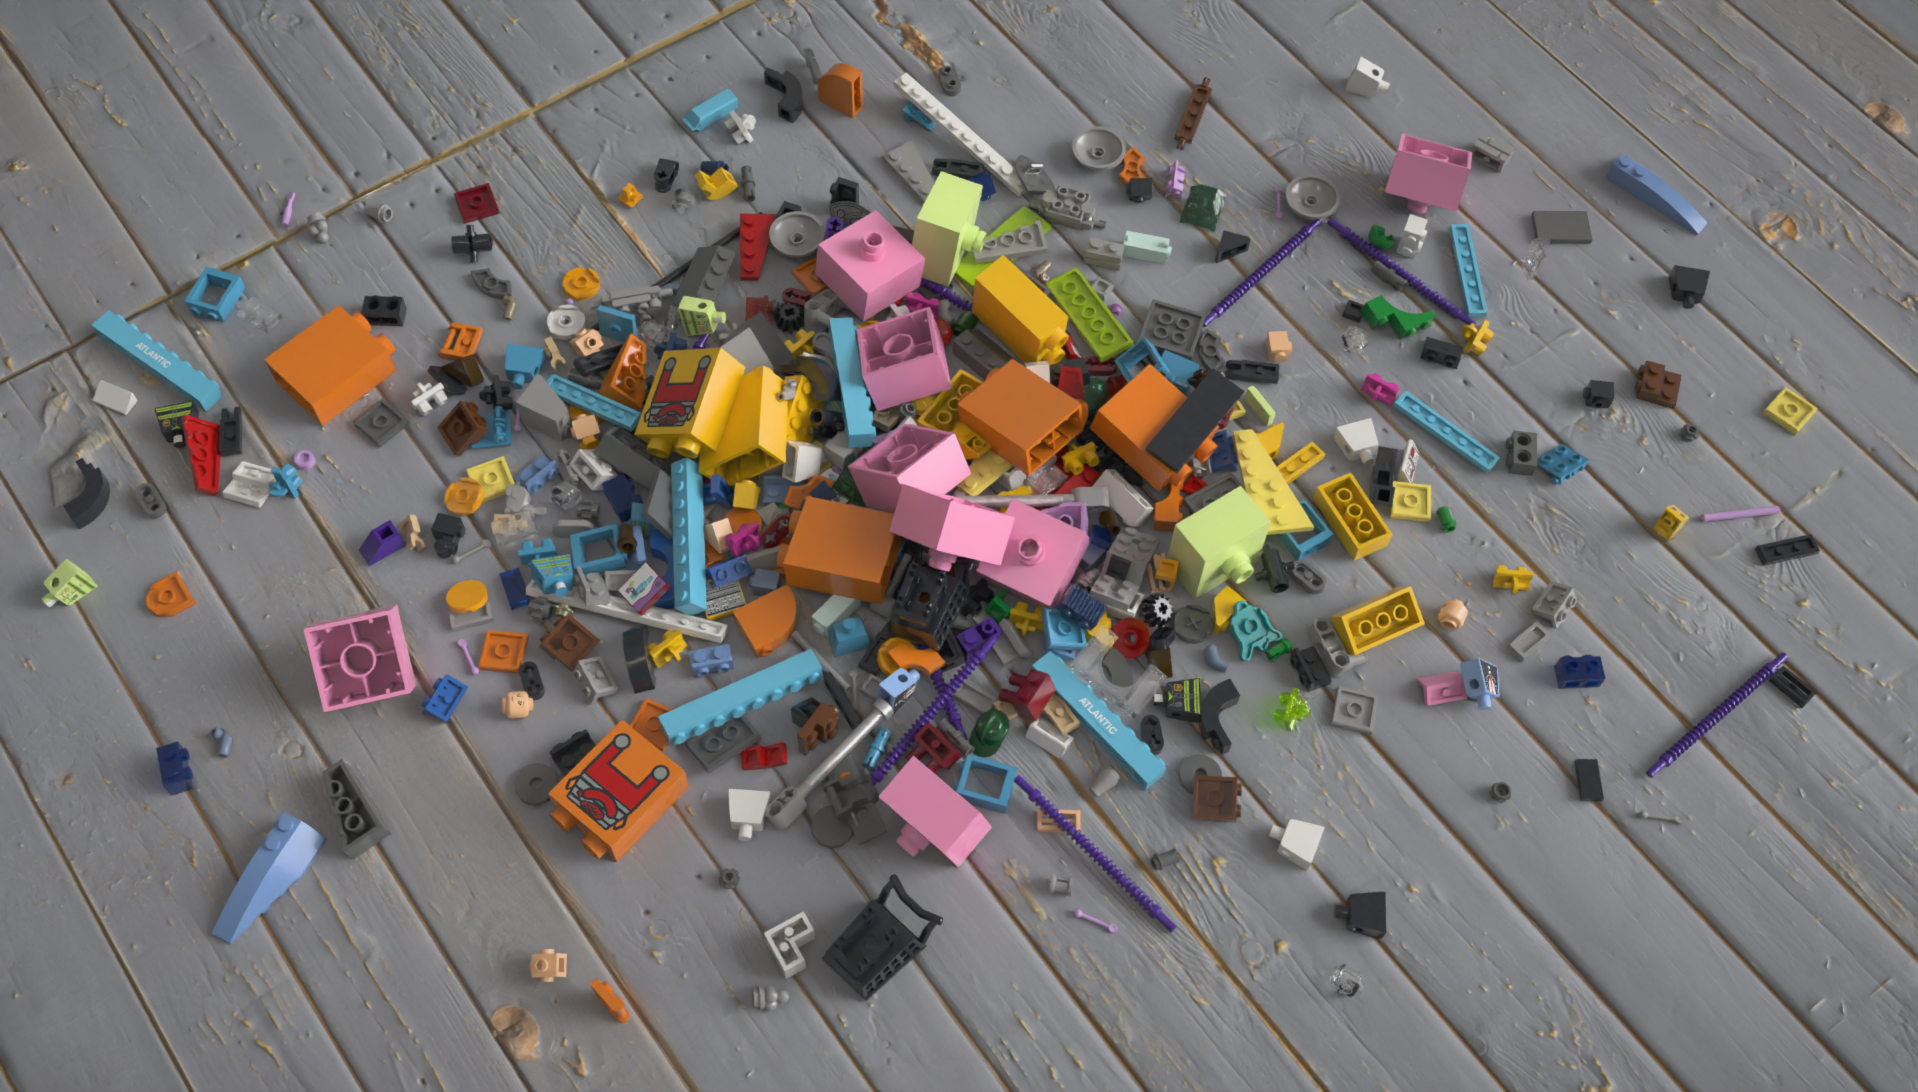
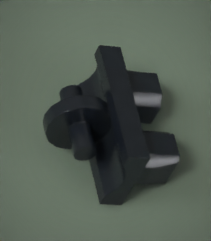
[479,375,513,410]
[1093,445,1125,478]
[961,578,995,617]

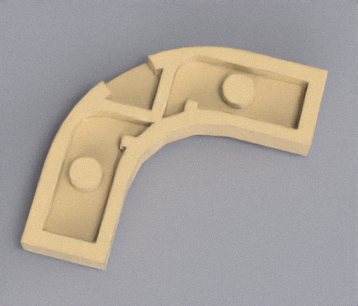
[993,691,1080,736]

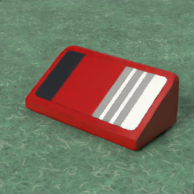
[1062,329,1081,360]

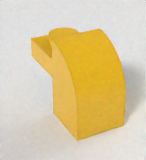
[695,167,738,200]

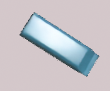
[682,88,738,131]

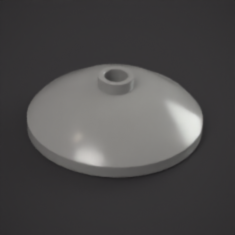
[1072,126,1126,170]
[1285,174,1340,219]
[769,211,825,258]

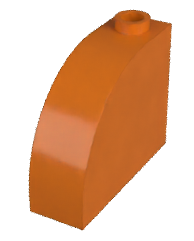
[817,63,863,118]
[733,585,797,659]

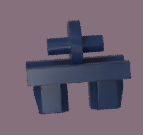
[654,332,687,360]

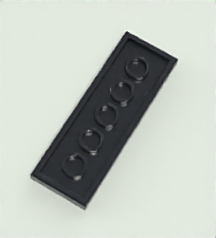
[1145,368,1245,474]

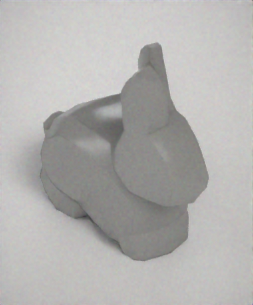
[504,481,548,522]

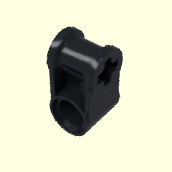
[654,158,679,193]

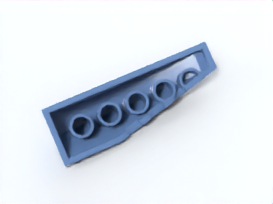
[1606,154,1707,235]
[211,812,327,944]

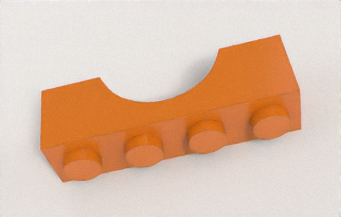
[1153,481,1183,532]

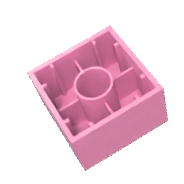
[1385,134,1472,213]
[815,210,925,322]
[857,307,952,411]
[848,423,971,513]
[889,484,1015,571]
[976,499,1089,609]
[304,604,416,712]
[878,756,992,867]

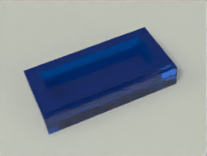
[1090,524,1112,551]
[499,567,530,610]

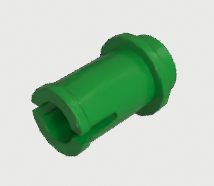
[1436,506,1456,533]
[1265,638,1292,662]

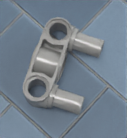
[804,288,853,328]
[1308,617,1368,677]

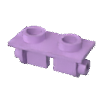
[1164,160,1185,198]

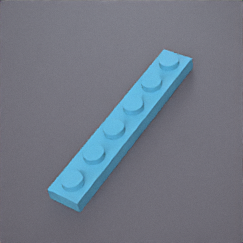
[1449,224,1488,317]
[547,374,642,432]
[1393,391,1500,474]

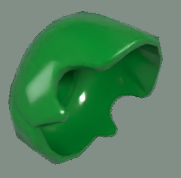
[1368,224,1396,250]

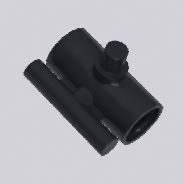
[451,225,494,263]
[807,407,845,439]
[1254,545,1295,593]

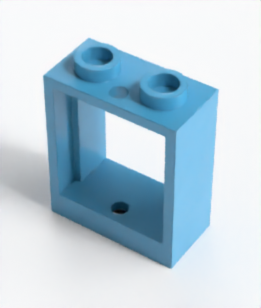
[184,267,246,322]
[1115,337,1172,383]
[1276,499,1333,560]
[570,523,629,574]
[953,754,1017,814]

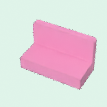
[1418,671,1467,706]

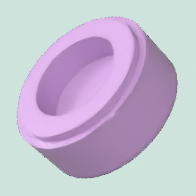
[294,450,316,470]

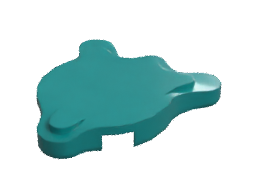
[1230,601,1283,661]

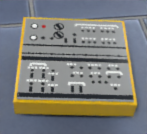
[705,579,746,620]

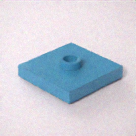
[597,305,637,343]
[1041,608,1087,651]

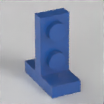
[703,474,735,510]

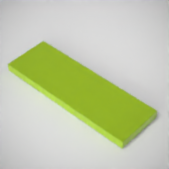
[954,205,1051,290]
[1045,267,1134,363]

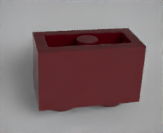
[998,669,1056,721]
[905,722,963,774]

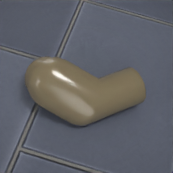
[1035,260,1052,284]
[502,295,516,320]

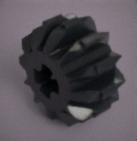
[774,301,805,334]
[1076,420,1106,452]
[1139,593,1174,628]

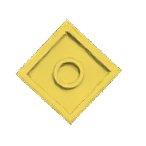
[1763,387,1818,435]
[466,456,515,503]
[1390,481,1431,522]

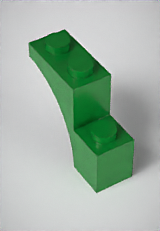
[1361,295,1436,339]

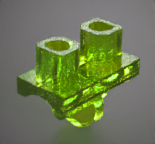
[1274,688,1312,731]

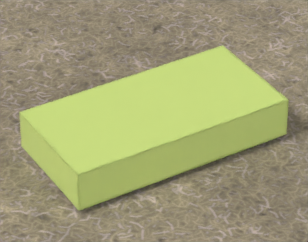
[1245,386,1275,426]

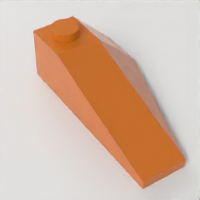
[598,333,646,410]

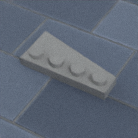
[883,140,935,204]
[972,220,1048,264]

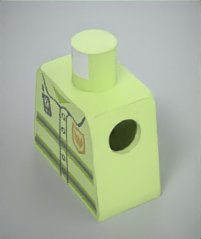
[678,296,726,336]
[41,559,97,607]

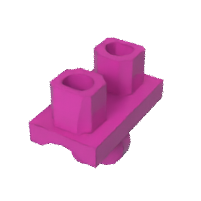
[905,292,939,318]
[1361,373,1399,406]
[725,522,761,557]

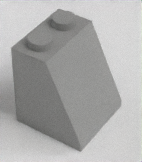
[720,328,774,375]
[516,373,572,442]

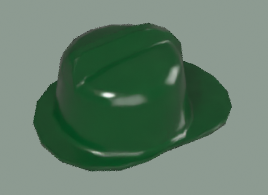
[969,709,1010,758]

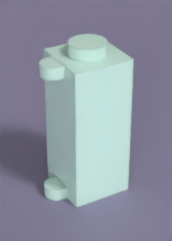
[1123,230,1172,264]
[811,595,861,638]

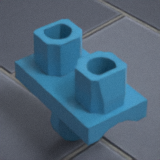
[269,463,303,498]
[518,538,558,567]

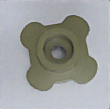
[552,602,574,618]

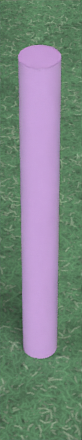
[1701,506,1780,522]

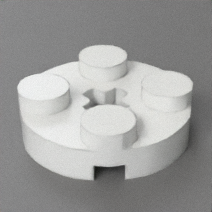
[547,305,586,340]

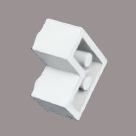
[764,911,815,979]

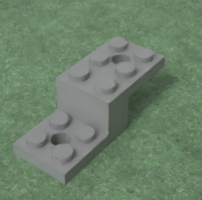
[1090,526,1160,612]

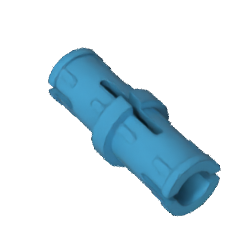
[861,727,891,770]

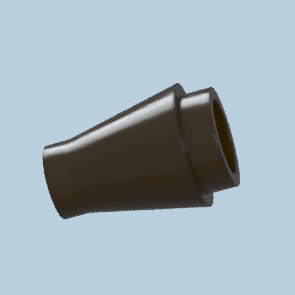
[1099,509,1121,535]
[617,524,637,553]

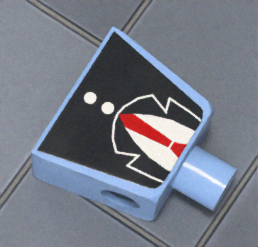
[1460,658,1499,710]
[876,668,920,718]

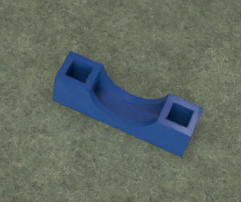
[649,529,675,609]

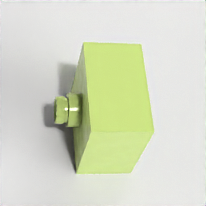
[912,171,987,287]
[1167,486,1271,599]

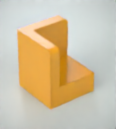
[1155,557,1179,589]

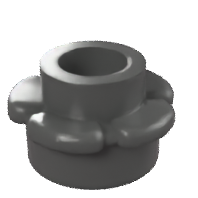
[898,402,917,419]
[1681,424,1700,442]
[1490,782,1511,803]
[718,868,740,889]

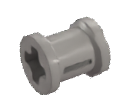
[1049,873,1074,896]

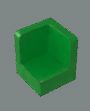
[985,589,1011,624]

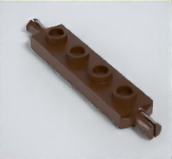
[1174,77,1212,150]

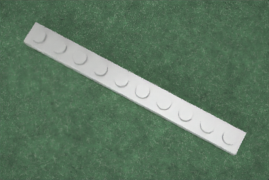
[893,73,1026,197]
[526,579,728,643]

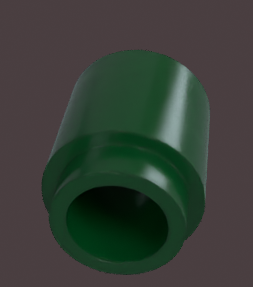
[951,311,978,337]

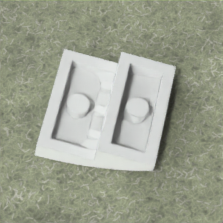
[223,461,276,508]

